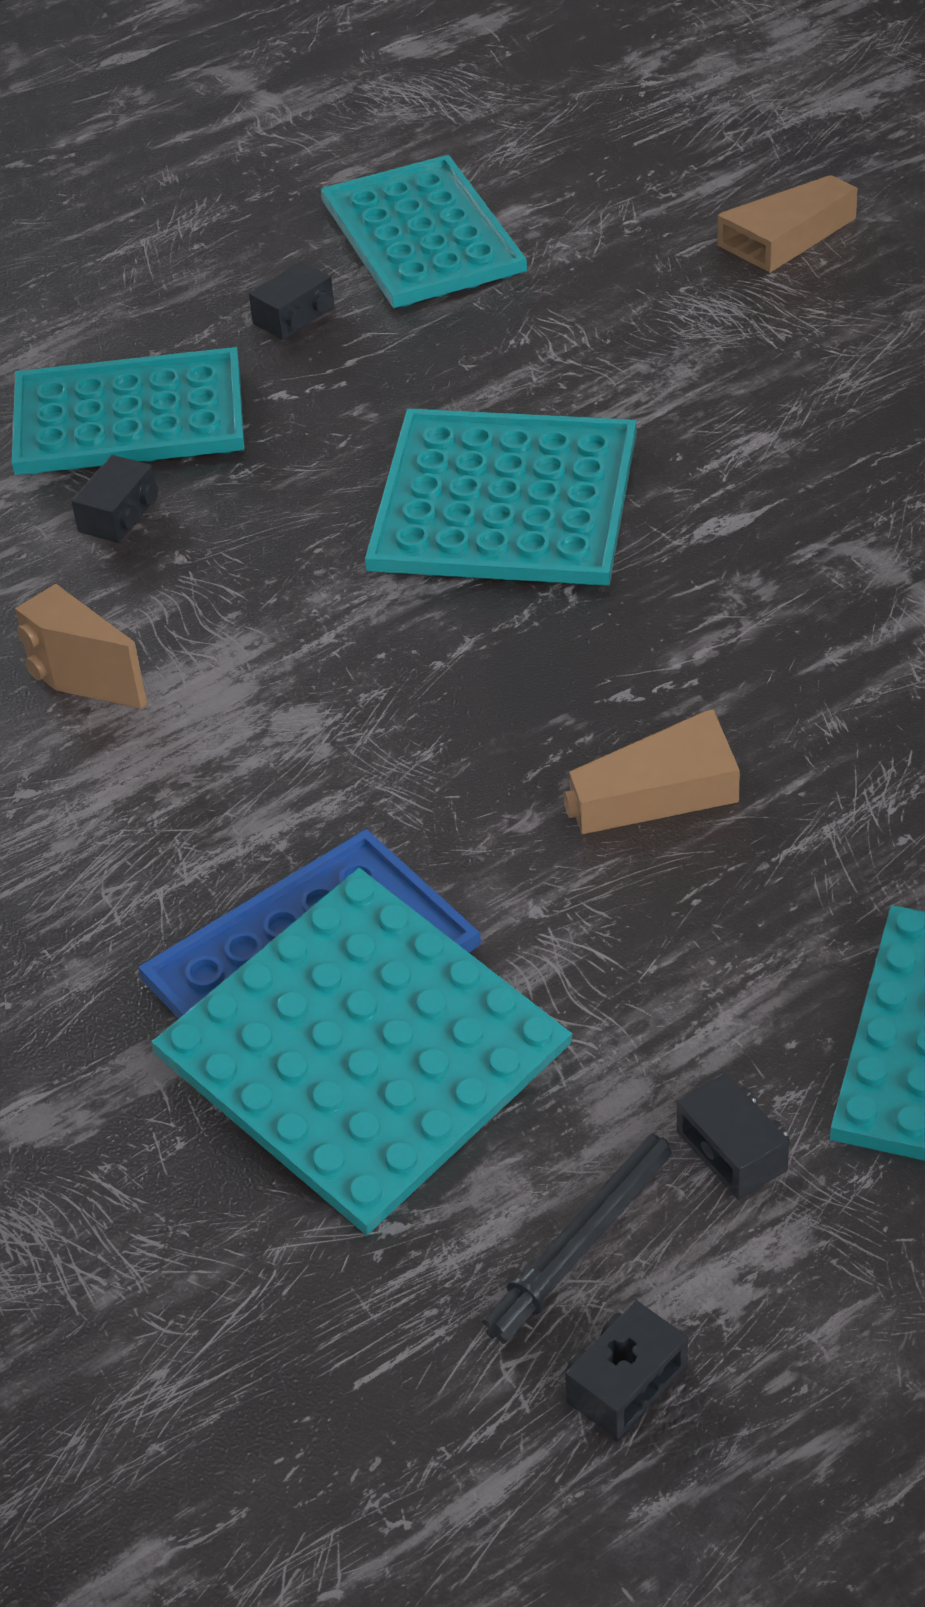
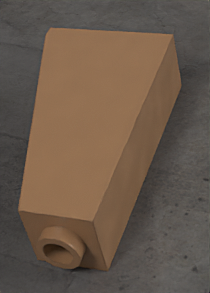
[717,175,858,273]
[563,710,740,834]

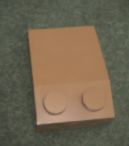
[15,584,148,709]

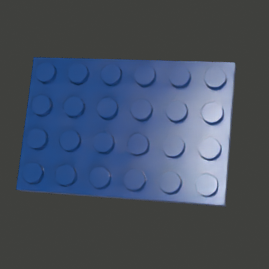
[138,829,481,1019]

